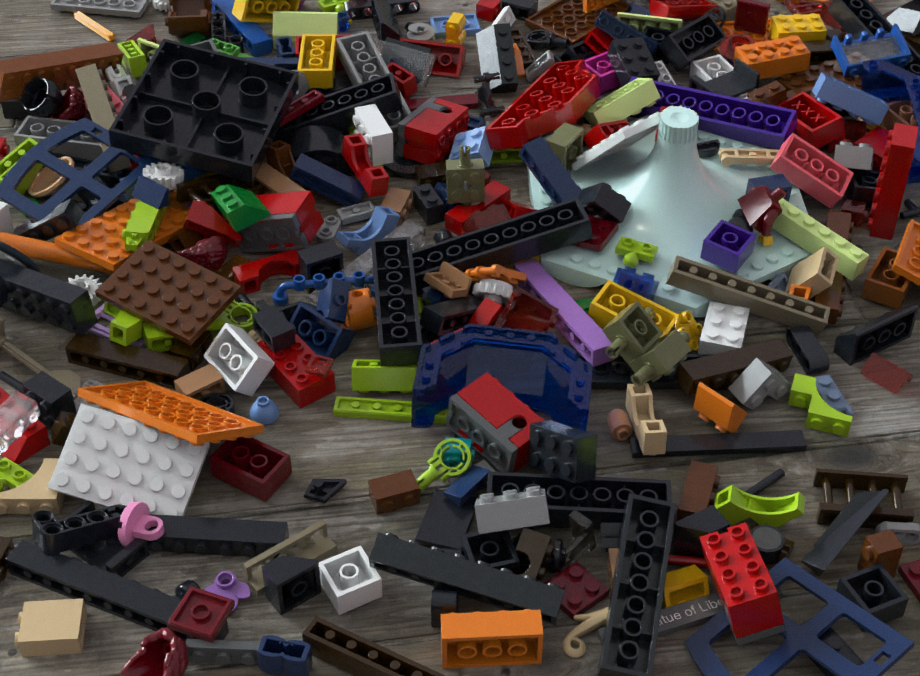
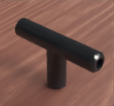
[900,199,920,219]

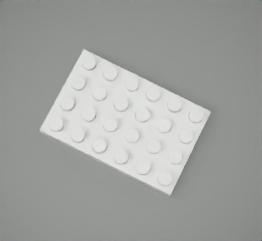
[571,105,682,171]
[47,403,210,516]

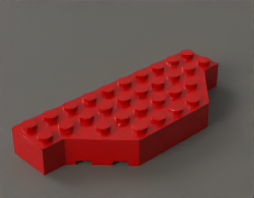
[485,59,601,151]

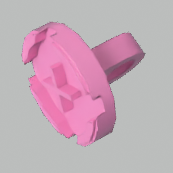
[118,501,165,546]

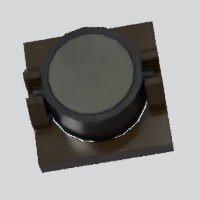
[749,525,795,571]

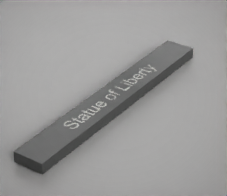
[597,587,783,643]

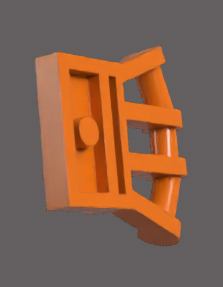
[463,264,526,286]

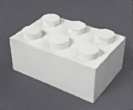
[353,104,393,167]
[698,301,750,354]
[203,323,275,396]

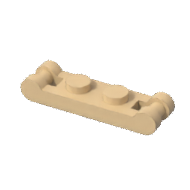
[718,148,779,167]

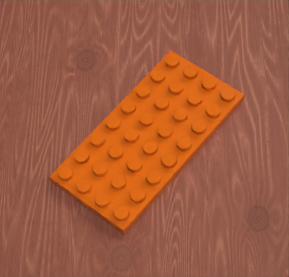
[54,191,190,271]
[77,380,264,446]

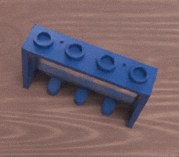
[829,23,912,77]

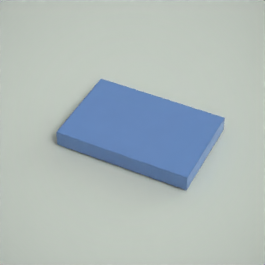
[430,13,481,39]

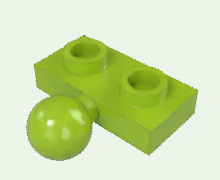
[318,0,349,17]
[615,237,659,268]
[0,457,34,492]

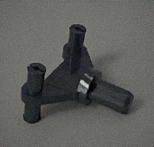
[473,72,505,117]

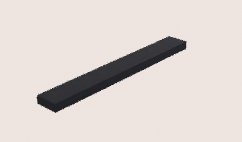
[629,430,807,458]

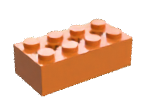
[734,35,811,79]
[440,609,544,669]

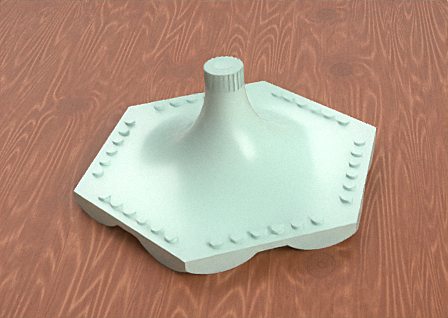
[527,106,812,317]

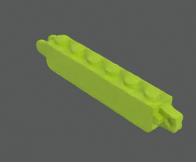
[122,190,171,252]

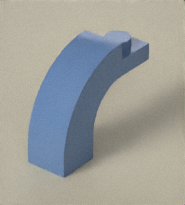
[335,206,400,254]

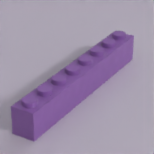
[514,259,614,367]

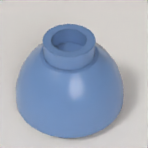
[250,396,280,425]

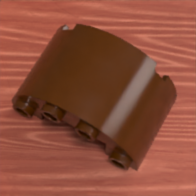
[165,0,212,36]

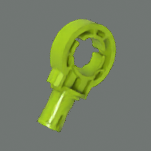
[223,300,258,333]
[416,438,472,491]

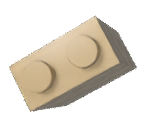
[785,246,839,298]
[15,598,88,657]

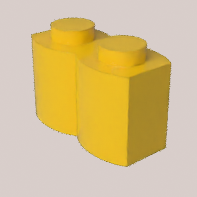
[445,12,466,45]

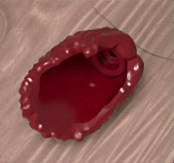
[49,86,86,121]
[174,236,228,272]
[121,628,189,676]

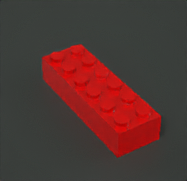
[867,123,918,240]

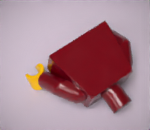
[737,185,786,246]

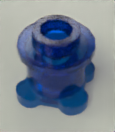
[338,11,351,32]

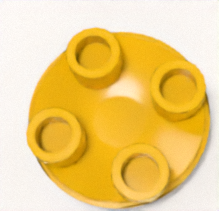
[675,311,703,352]

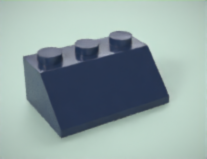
[289,301,356,365]

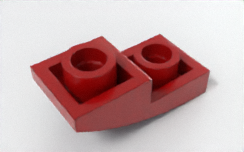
[465,297,503,343]

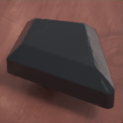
[304,479,347,503]

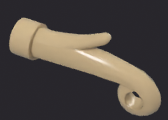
[563,605,609,658]

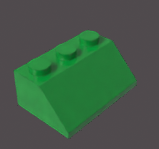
[211,184,271,233]

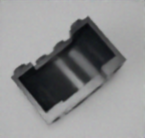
[285,125,355,176]

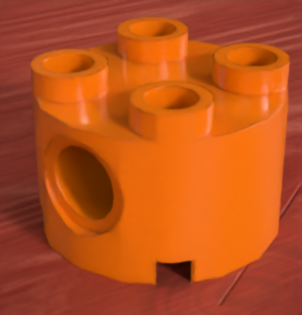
[345,288,378,331]

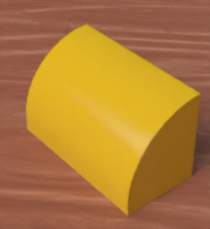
[662,564,710,608]

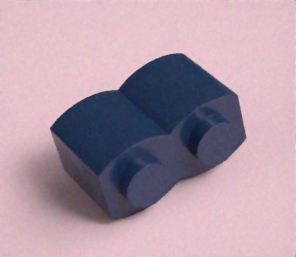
[276,36,296,70]
[257,635,313,676]

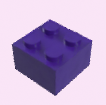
[700,219,757,273]

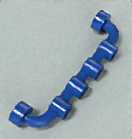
[272,271,375,306]

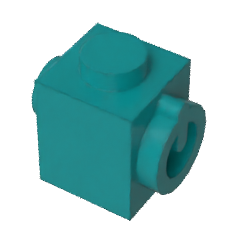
[443,437,476,472]

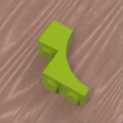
[104,301,142,346]
[788,373,853,437]
[714,484,805,528]

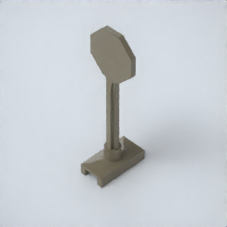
[0,318,81,398]

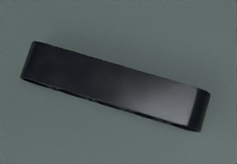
[344,0,420,21]

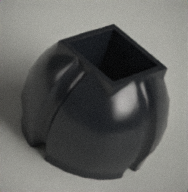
[21,77,65,118]

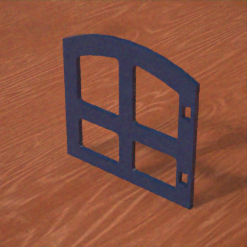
[0,118,160,235]
[685,558,914,676]

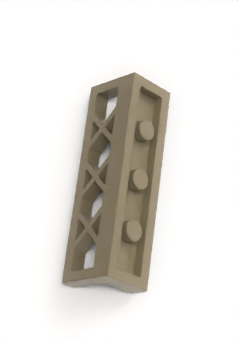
[243,519,337,597]

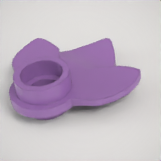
[205,571,250,613]

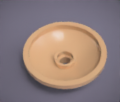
[28,156,74,198]

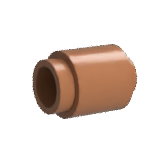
[607,409,633,441]

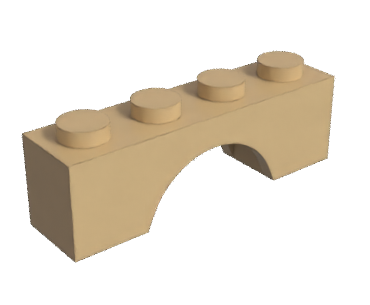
[625,383,667,456]

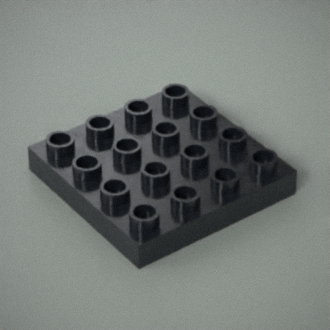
[109,39,299,183]

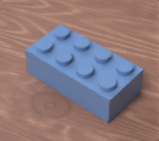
[812,72,890,126]

